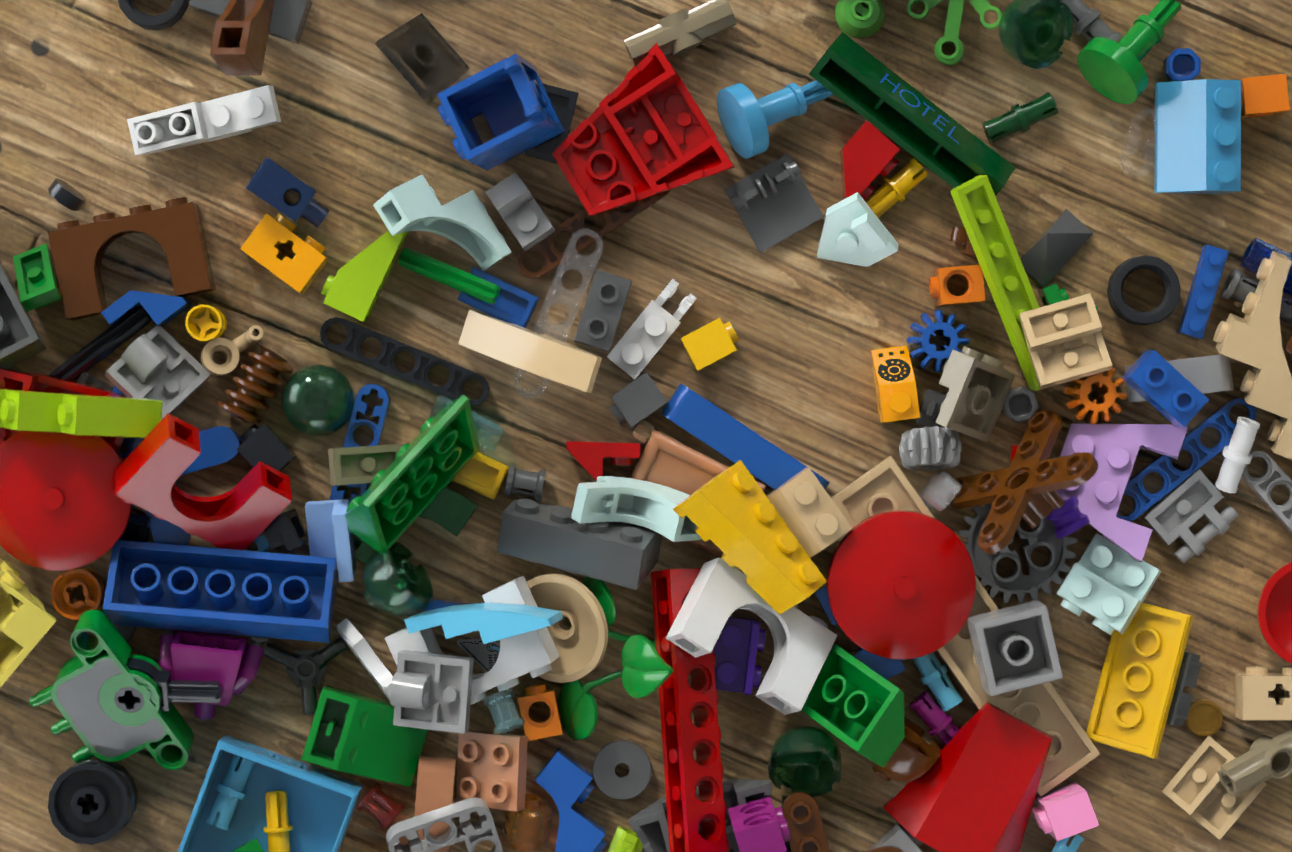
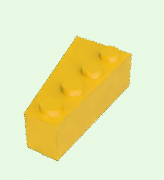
[673,460,827,615]

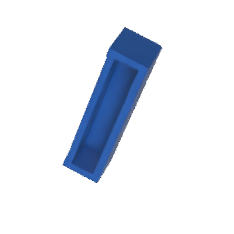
[1177,245,1229,340]

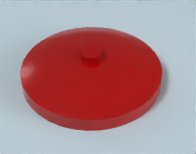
[0,431,133,571]
[826,510,976,659]

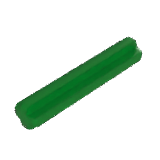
[398,247,501,304]

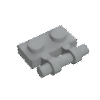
[1142,469,1239,564]

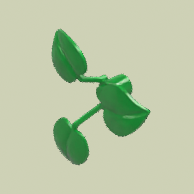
[558,576,673,741]

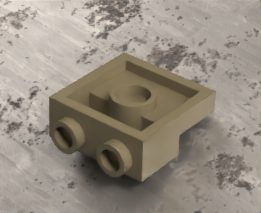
[935,346,1015,443]

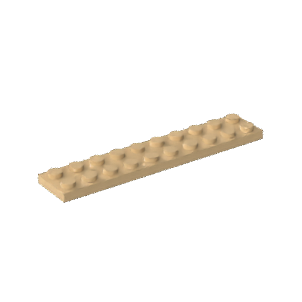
[831,456,1100,797]

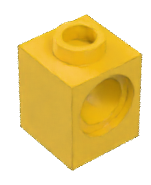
[680,318,739,371]

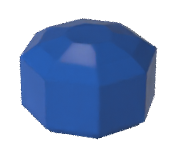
[1164,48,1201,82]

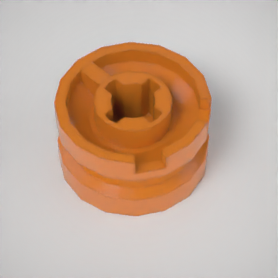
[50,567,106,620]

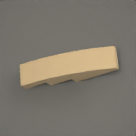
[458,309,602,393]

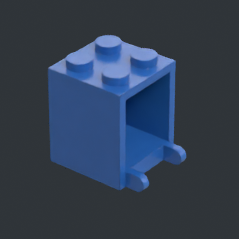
[437,53,565,171]

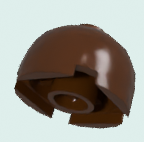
[870,717,941,782]

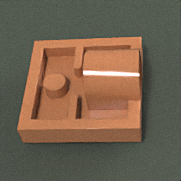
[456,730,528,812]

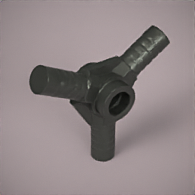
[263,636,349,715]

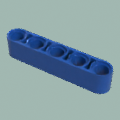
[660,383,830,490]

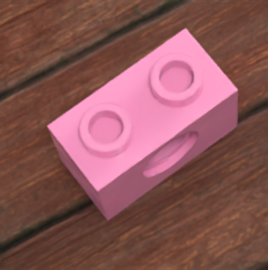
[1032,782,1099,841]

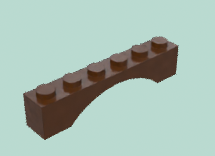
[210,0,275,76]

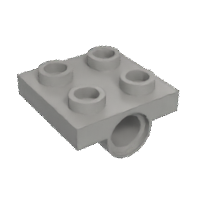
[105,325,211,420]
[390,650,474,734]

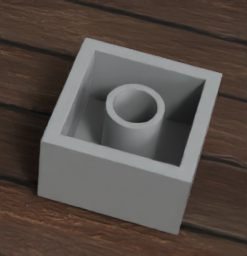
[967,600,1063,696]

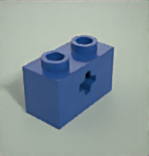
[1122,350,1209,427]

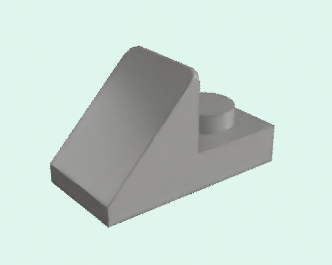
[485,172,555,251]

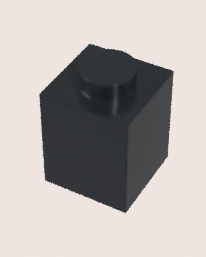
[237,424,297,472]

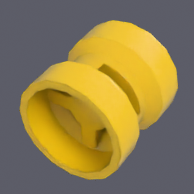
[185,304,227,342]

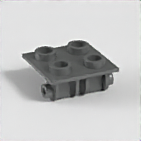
[724,153,824,253]

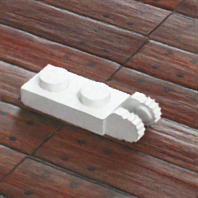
[607,279,697,380]

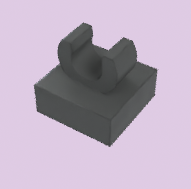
[915,389,947,428]

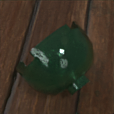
[998,0,1073,69]
[281,364,355,437]
[363,542,434,617]
[768,726,842,797]

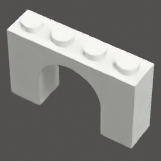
[666,558,837,715]
[385,576,560,705]

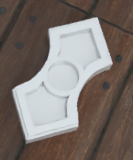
[337,618,393,700]

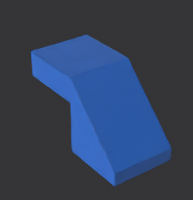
[101,290,192,326]

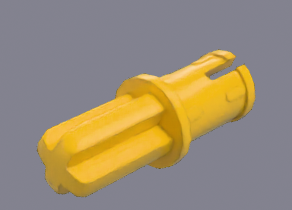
[865,158,928,218]
[263,790,293,852]

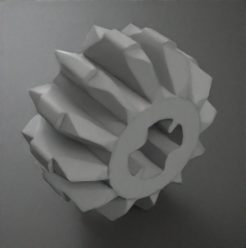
[899,426,962,472]

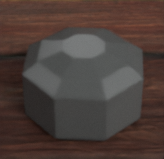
[1003,386,1039,423]

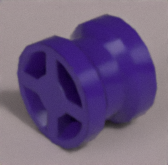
[1046,495,1090,539]

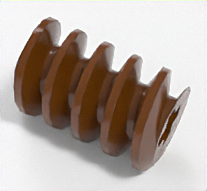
[217,342,294,423]

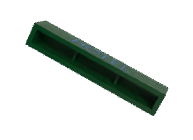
[809,32,1016,196]

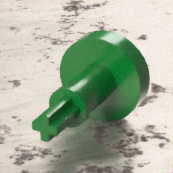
[1077,0,1182,104]

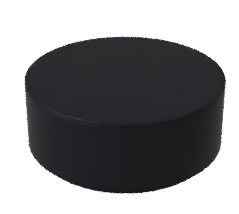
[48,178,86,211]

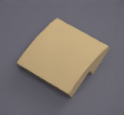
[1019,293,1112,390]
[1162,736,1267,840]

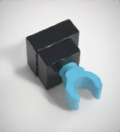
[253,509,309,552]

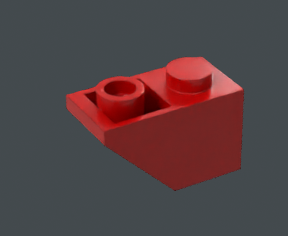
[840,121,900,201]

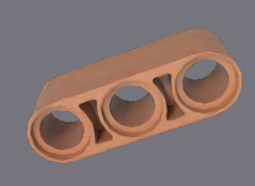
[414,756,457,852]

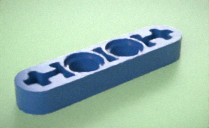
[329,384,390,503]

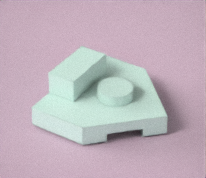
[817,192,898,267]

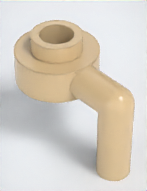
[201,325,263,376]

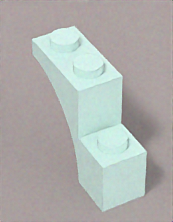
[373,175,512,271]

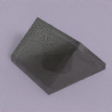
[375,13,470,106]

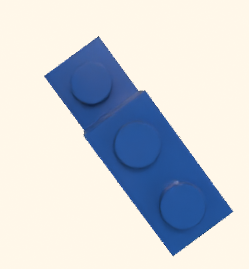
[535,748,607,852]

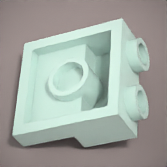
[1056,533,1161,635]

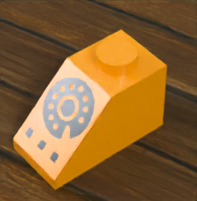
[870,346,920,423]

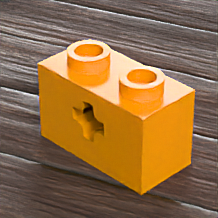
[240,213,329,294]

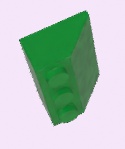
[801,643,905,768]

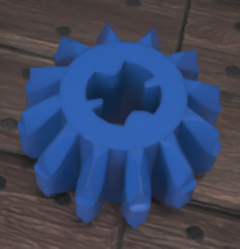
[906,310,970,372]

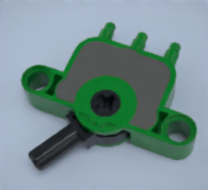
[29,610,222,770]

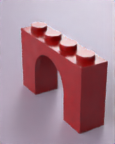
[115,413,292,550]

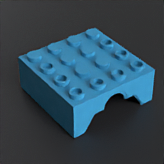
[178,734,364,852]

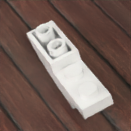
[127,85,281,155]

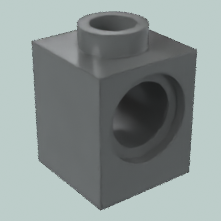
[609,372,668,428]

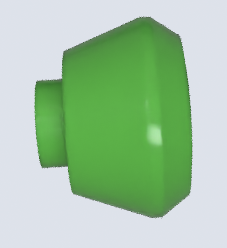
[835,0,885,38]

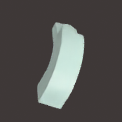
[571,476,701,542]

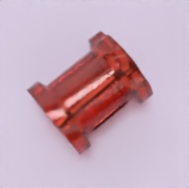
[355,782,405,831]

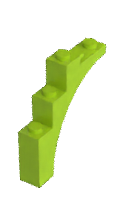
[0,389,163,438]

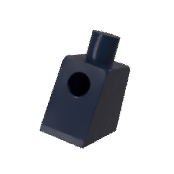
[245,157,330,228]

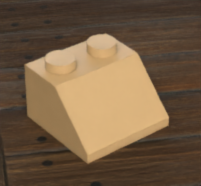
[767,467,853,558]

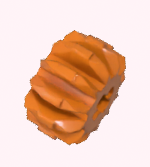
[1063,367,1127,425]

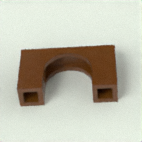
[48,197,216,320]

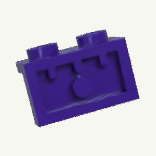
[713,617,766,695]

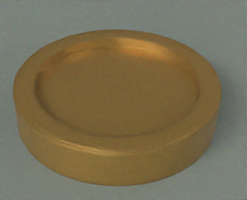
[1185,699,1223,736]

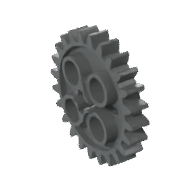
[957,503,1077,604]

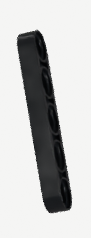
[320,317,490,406]

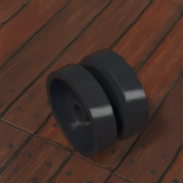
[48,757,138,845]

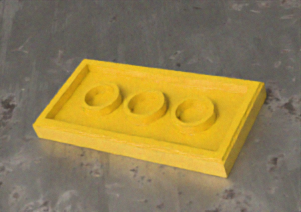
[1086,603,1194,759]

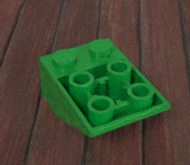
[301,685,428,787]

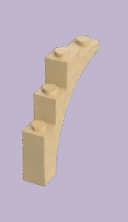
[1213,251,1292,460]

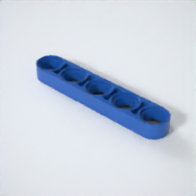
[1116,398,1257,522]

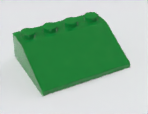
[345,395,480,555]

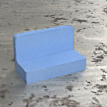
[305,499,356,582]

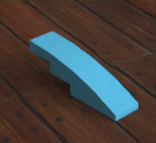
[404,603,564,644]

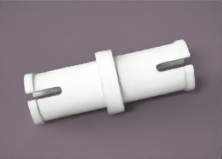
[1214,417,1260,493]

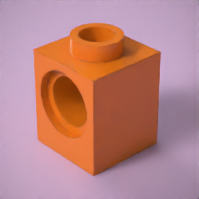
[1240,74,1290,118]
[929,265,986,306]
[518,683,563,741]

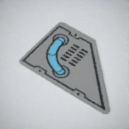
[457,639,500,672]

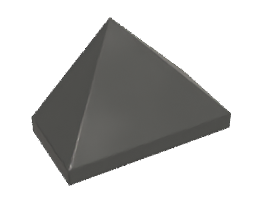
[1021,209,1093,288]

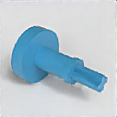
[717,80,835,159]

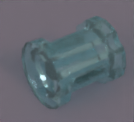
[482,689,526,735]

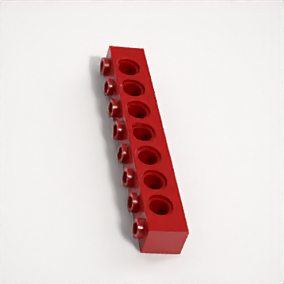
[651,568,729,852]

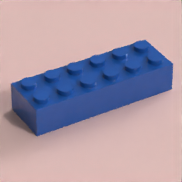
[103,540,338,643]

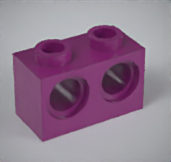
[728,797,791,852]

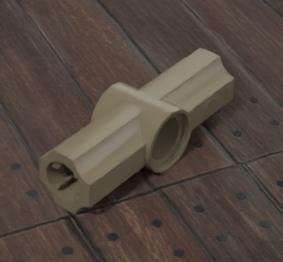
[624,0,737,67]
[1217,729,1292,797]

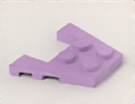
[1056,424,1188,563]

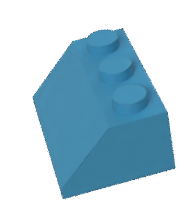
[1154,79,1241,195]

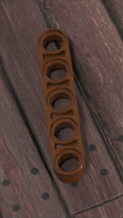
[517,189,671,279]

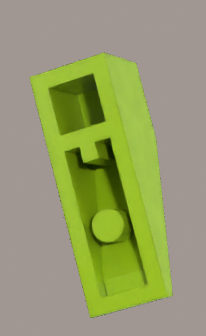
[321,230,409,323]

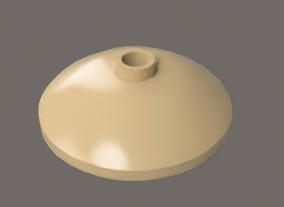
[527,574,608,683]

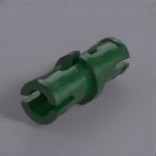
[982,92,1059,144]

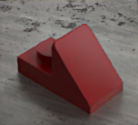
[566,441,640,481]

